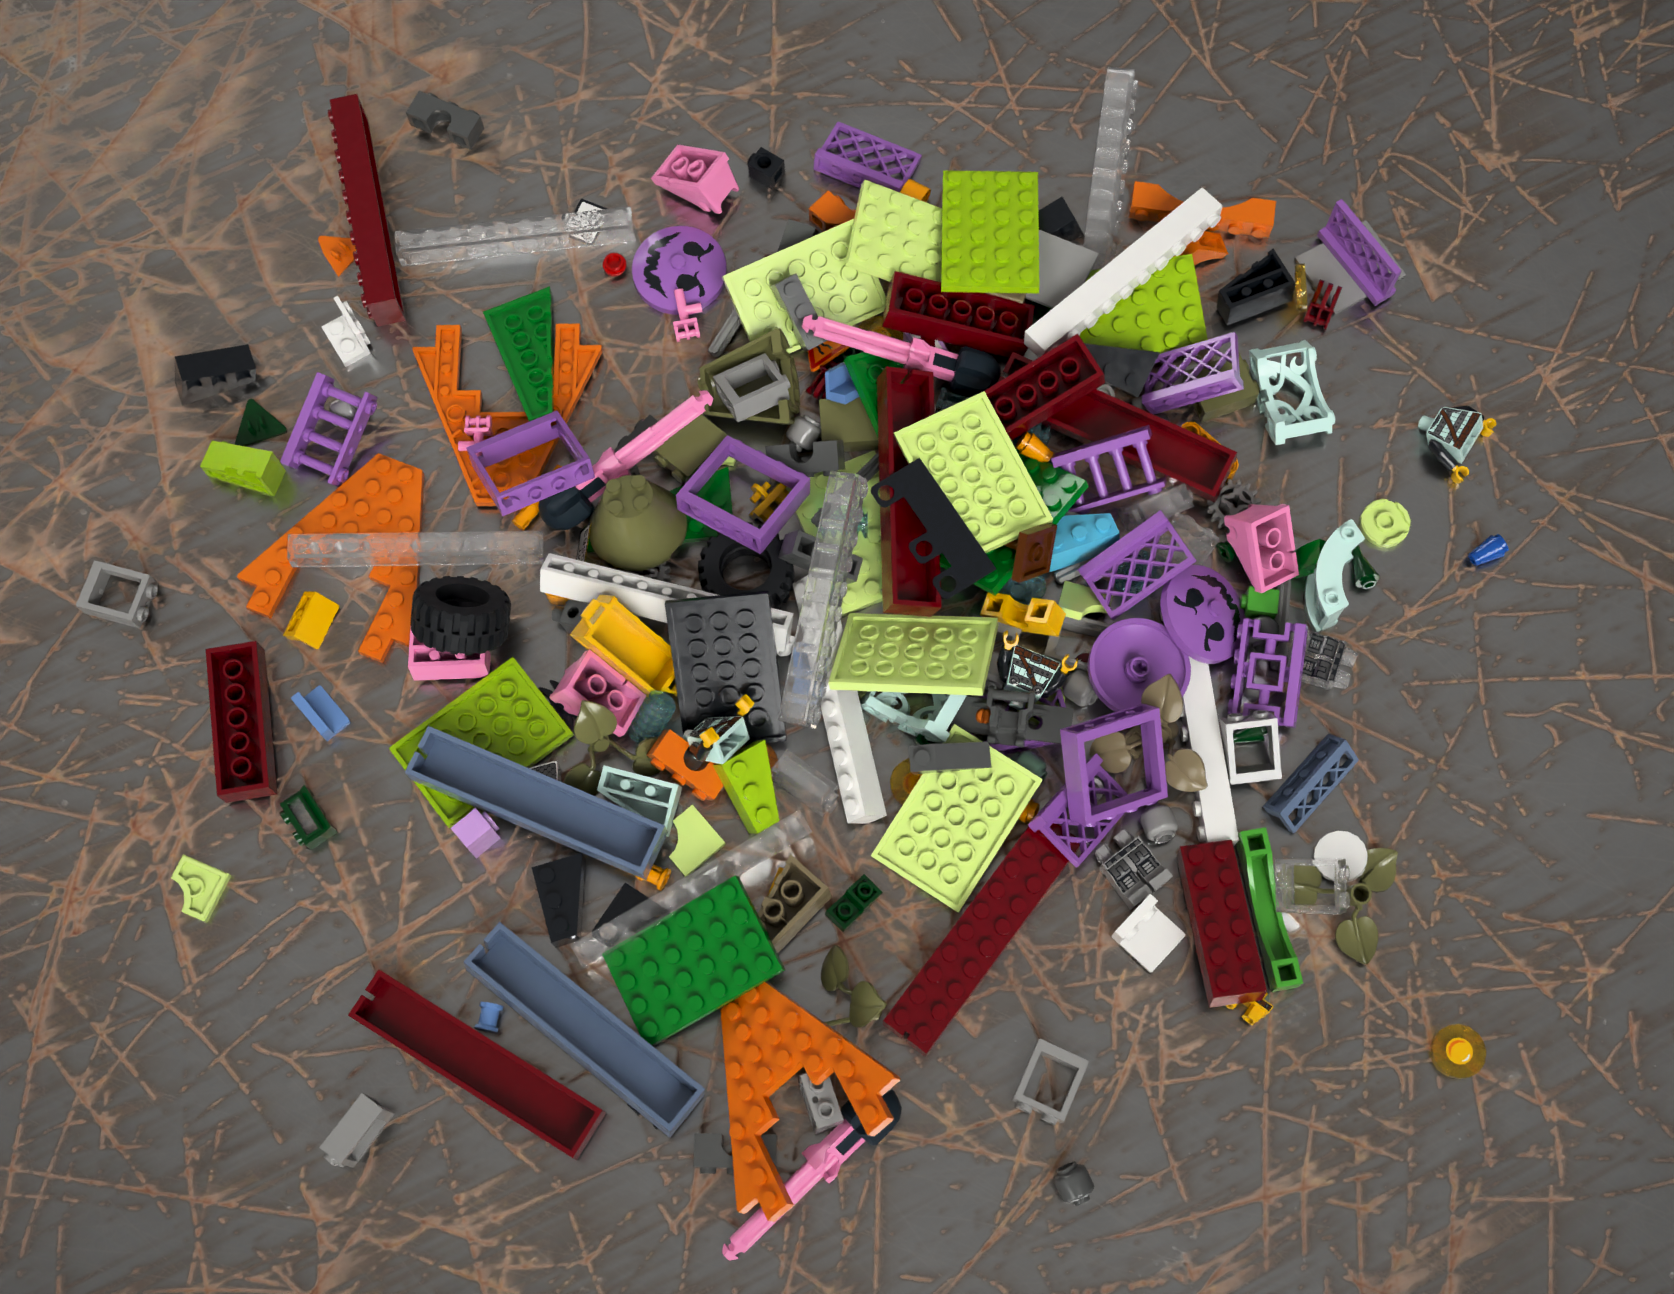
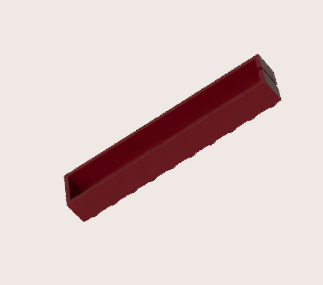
[327,94,405,327]
[997,352,1237,503]
[877,366,941,617]
[883,823,1080,1057]
[348,969,606,1160]

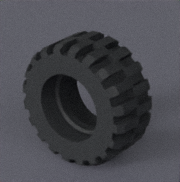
[698,522,795,610]
[410,576,511,655]

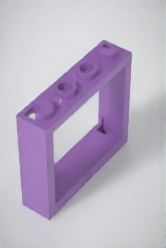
[466,411,595,516]
[676,435,810,554]
[1060,703,1168,827]

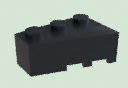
[1038,197,1084,242]
[1217,248,1296,326]
[531,853,586,948]

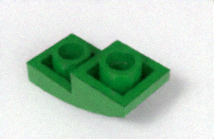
[1293,539,1326,579]

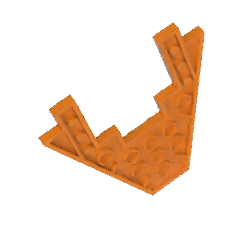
[412,323,603,506]
[237,453,424,663]
[720,981,901,1222]

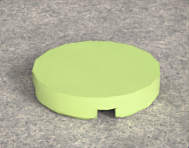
[1359,499,1411,548]

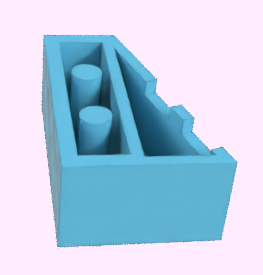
[1049,513,1120,573]

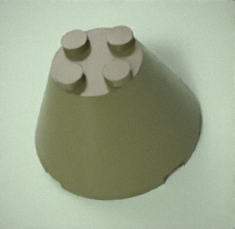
[589,475,687,571]

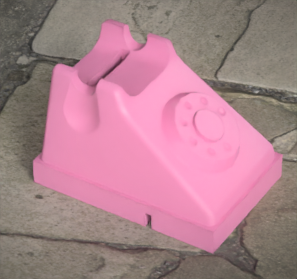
[651,145,739,214]
[1224,504,1299,593]
[549,649,646,737]

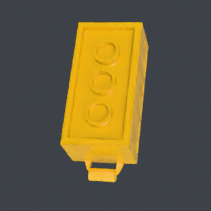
[570,595,677,700]

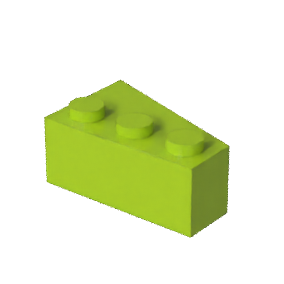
[200,441,286,497]
[713,740,779,834]

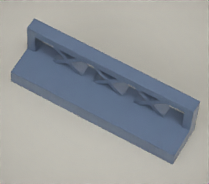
[1263,734,1359,833]

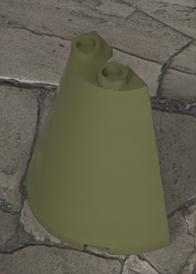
[698,328,800,425]

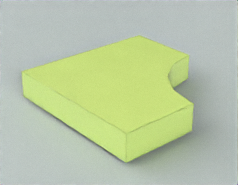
[1058,581,1113,620]
[669,804,726,878]
[171,854,232,923]

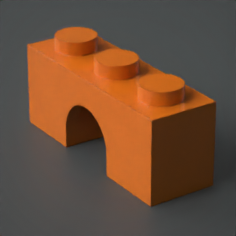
[646,729,723,801]

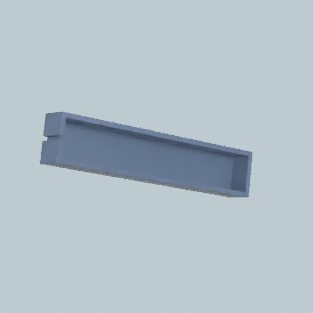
[405,726,668,880]
[464,922,705,1138]

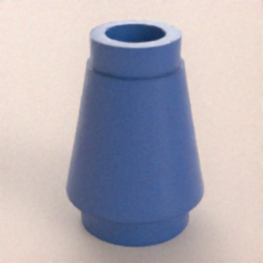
[1468,534,1509,567]

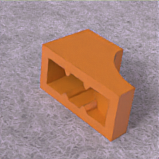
[1174,231,1228,266]

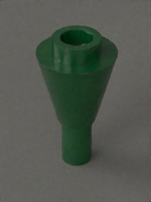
[1351,545,1380,589]
[1233,726,1268,743]

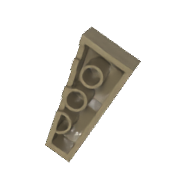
[758,854,832,954]

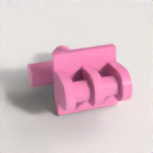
[673,289,702,342]
[458,415,493,457]

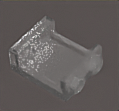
[1142,512,1220,577]

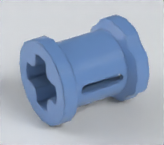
[474,1002,504,1033]

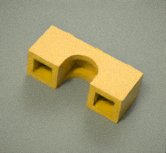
[980,592,1066,637]

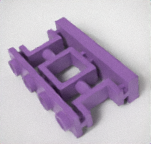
[1228,618,1308,728]

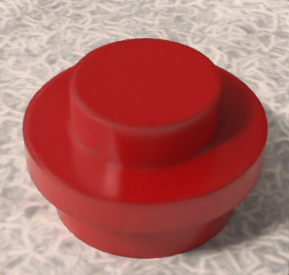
[603,253,627,276]

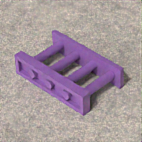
[280,372,378,487]
[1051,425,1167,515]

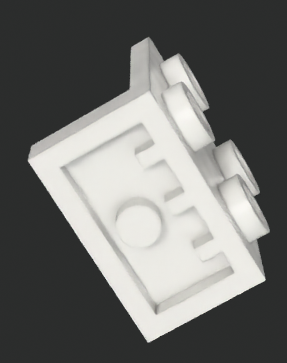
[321,296,371,367]
[1112,894,1185,973]

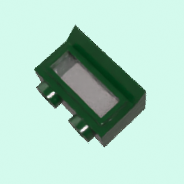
[280,785,338,850]

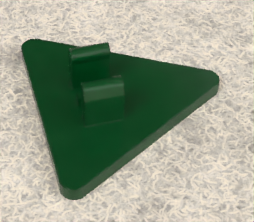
[235,399,287,446]

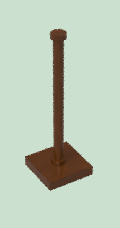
[1004,523,1057,583]

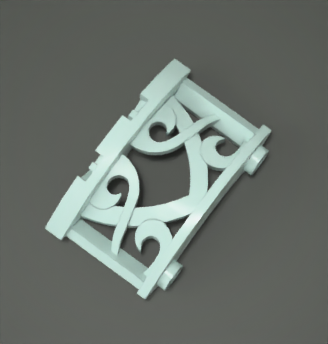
[1249,340,1335,445]
[1304,519,1365,634]
[860,691,967,743]

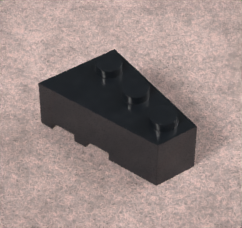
[1084,343,1160,397]
[175,344,256,406]

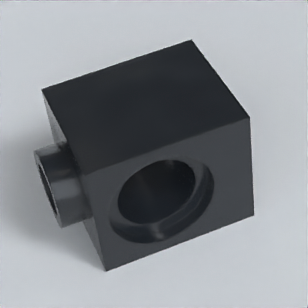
[747,147,785,189]

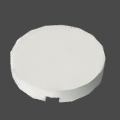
[1314,831,1368,883]

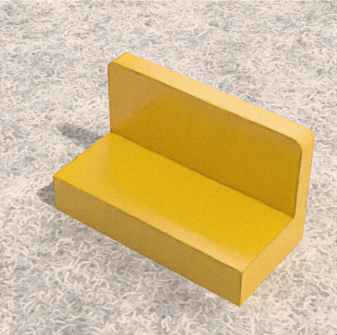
[283,591,339,649]

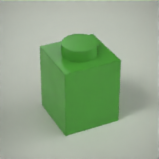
[1240,586,1280,620]

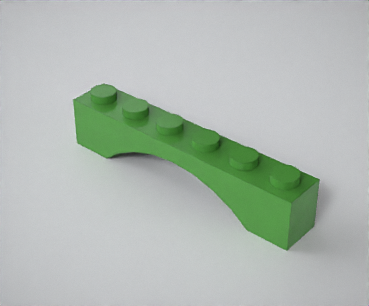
[1236,827,1303,992]

